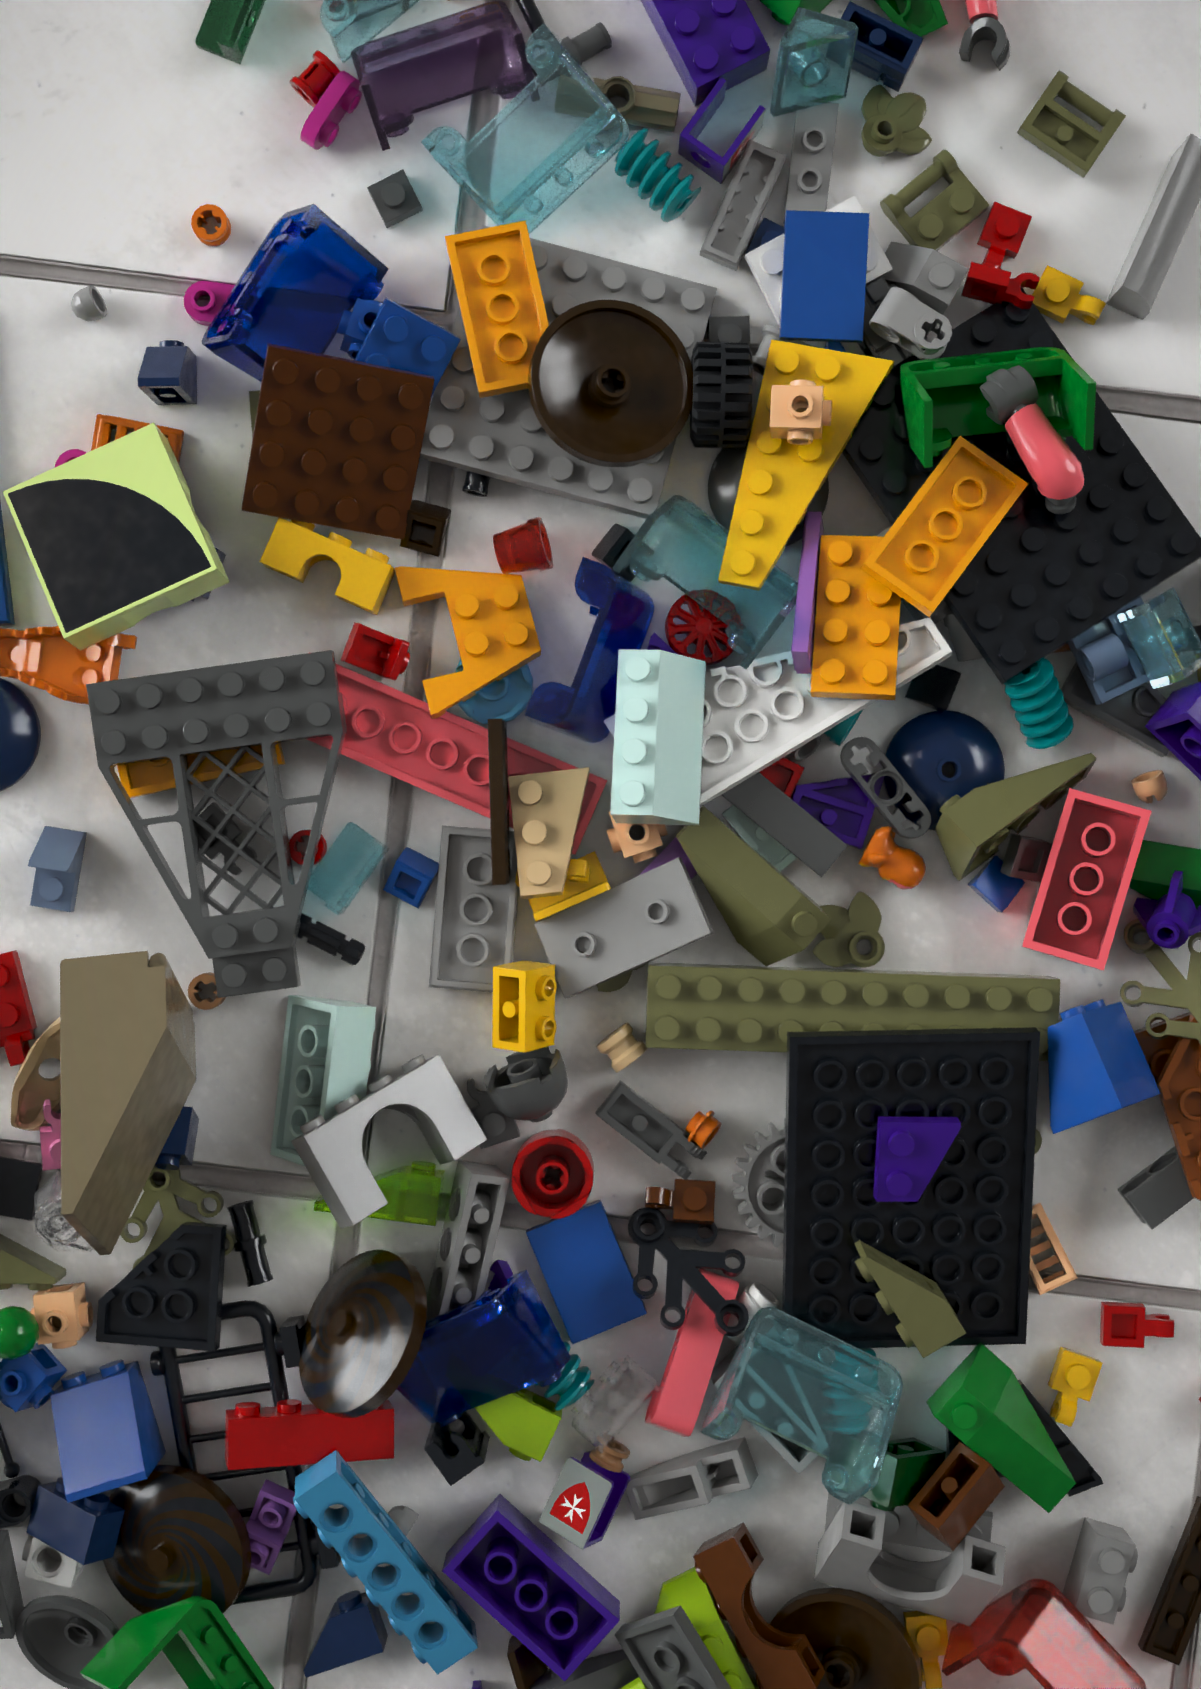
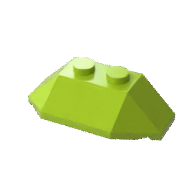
[654,1566,759,1689]

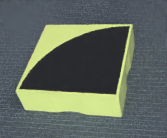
[3,422,230,651]

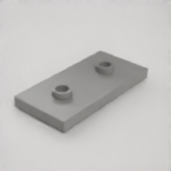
[429,825,519,992]
[534,857,714,998]

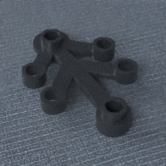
[628,1207,749,1337]

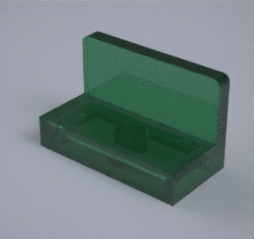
[195,0,266,64]

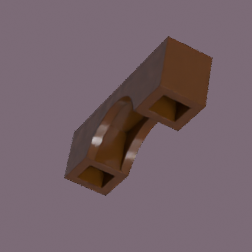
[693,1522,825,1689]

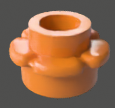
[685,1111,722,1149]

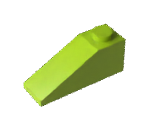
[447,1355,562,1462]

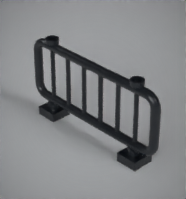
[150,1300,341,1605]

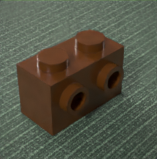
[908,1442,1005,1551]

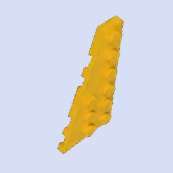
[718,339,894,591]

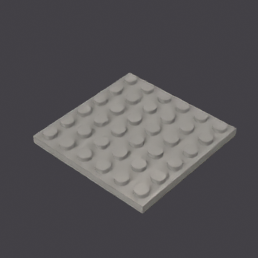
[420,225,717,521]

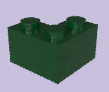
[824,1430,946,1511]

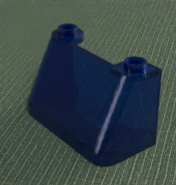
[202,204,389,382]
[525,557,654,743]
[397,1270,571,1426]

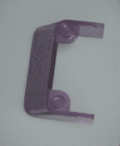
[351,1,540,151]

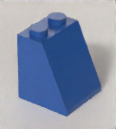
[1048,999,1161,1134]
[50,1359,166,1503]

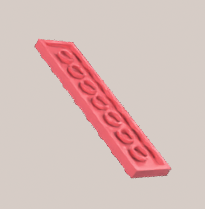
[307,652,607,855]

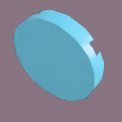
[455,660,533,724]

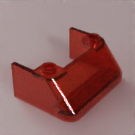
[941,1579,1146,1689]

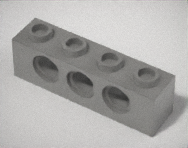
[426,1160,510,1337]

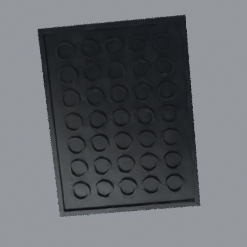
[842,288,1201,685]
[782,1027,1040,1350]

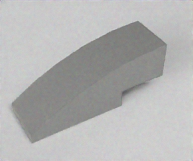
[625,1437,758,1520]

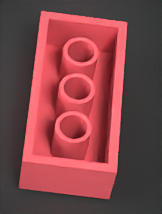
[1021,788,1152,971]

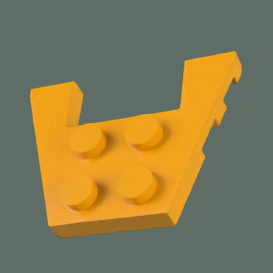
[395,566,541,719]

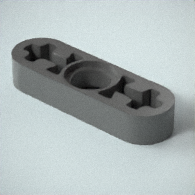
[840,737,931,839]

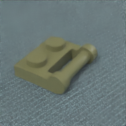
[1017,70,1126,178]
[880,149,989,251]

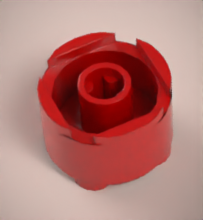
[511,1129,594,1219]

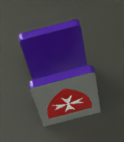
[678,77,766,184]
[538,1451,630,1550]

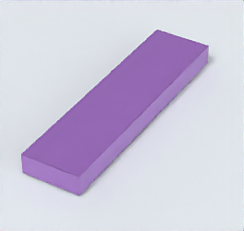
[791,512,825,674]

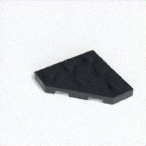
[96,1222,227,1351]

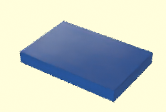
[779,210,870,343]
[526,1199,647,1345]

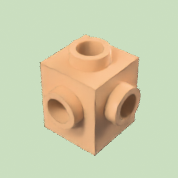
[770,380,832,445]
[606,811,668,863]
[31,1282,93,1349]

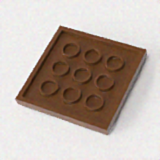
[242,343,435,540]

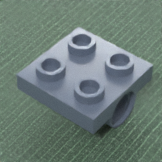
[1068,597,1174,705]

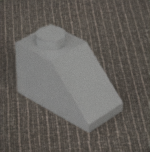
[883,242,969,314]

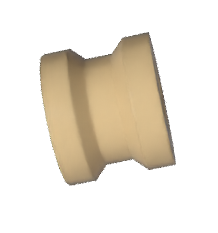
[596,1022,648,1073]

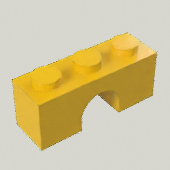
[260,517,396,615]

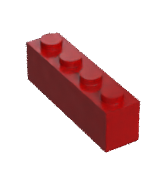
[225,1399,394,1470]

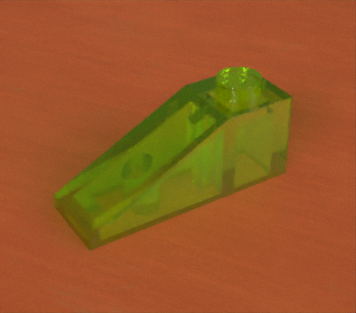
[314,1161,445,1226]

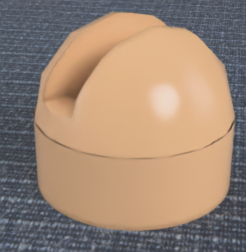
[1131,770,1168,803]

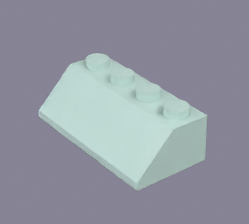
[610,649,706,825]
[270,995,376,1166]

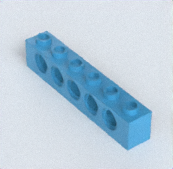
[293,1450,478,1675]

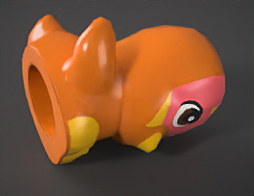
[858,826,926,890]

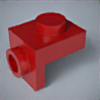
[340,622,410,680]

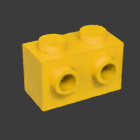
[492,960,557,1053]

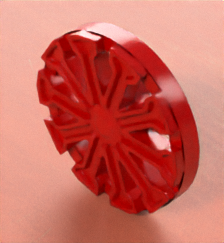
[665,590,741,666]

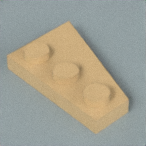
[508,767,590,899]

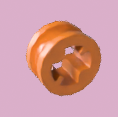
[191,204,231,246]

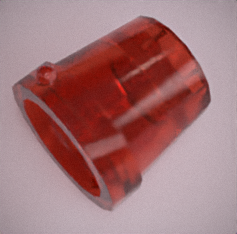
[493,517,553,574]

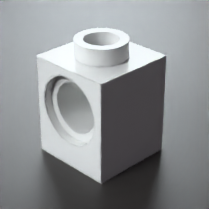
[22,1535,84,1589]

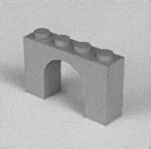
[291,1054,487,1228]
[814,1500,1005,1626]

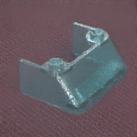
[612,495,798,670]

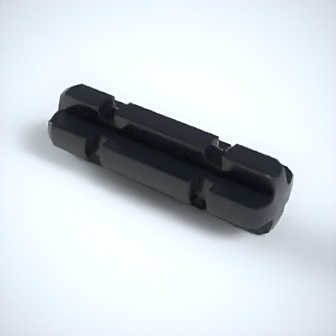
[297,913,365,965]

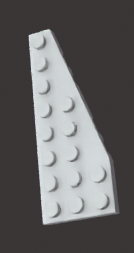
[604,618,953,827]

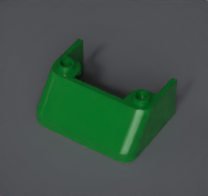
[900,347,1096,468]
[80,1596,274,1689]

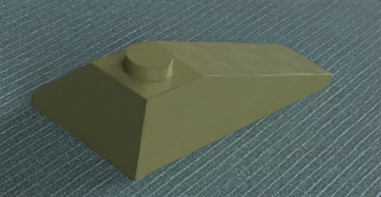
[935,753,1097,881]
[676,805,832,966]

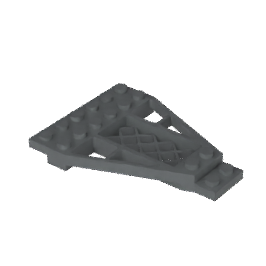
[86,650,347,998]

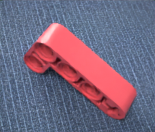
[645,1268,739,1437]

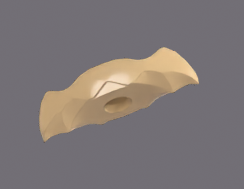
[11,1017,61,1131]

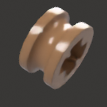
[188,972,226,1010]
[589,1435,630,1473]

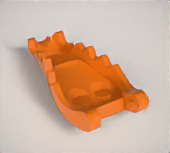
[0,626,137,705]

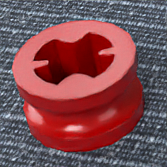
[289,829,327,865]

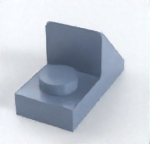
[28,826,87,912]

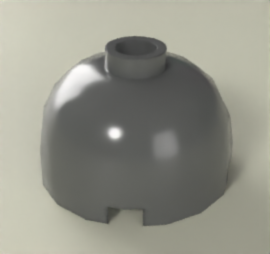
[484,1047,568,1122]

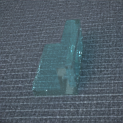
[308,822,390,915]

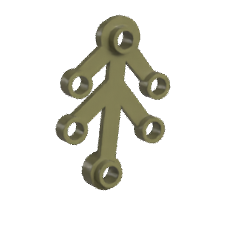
[1120,919,1201,1045]
[120,1166,236,1268]

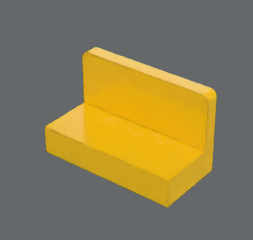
[528,851,611,921]

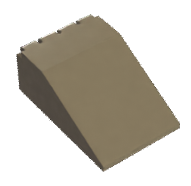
[60,951,196,1255]

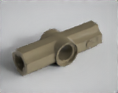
[554,72,681,132]

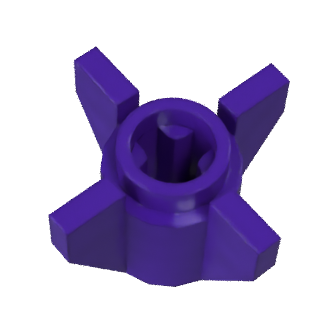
[1133,870,1201,949]

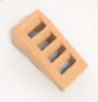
[1029,1203,1078,1295]

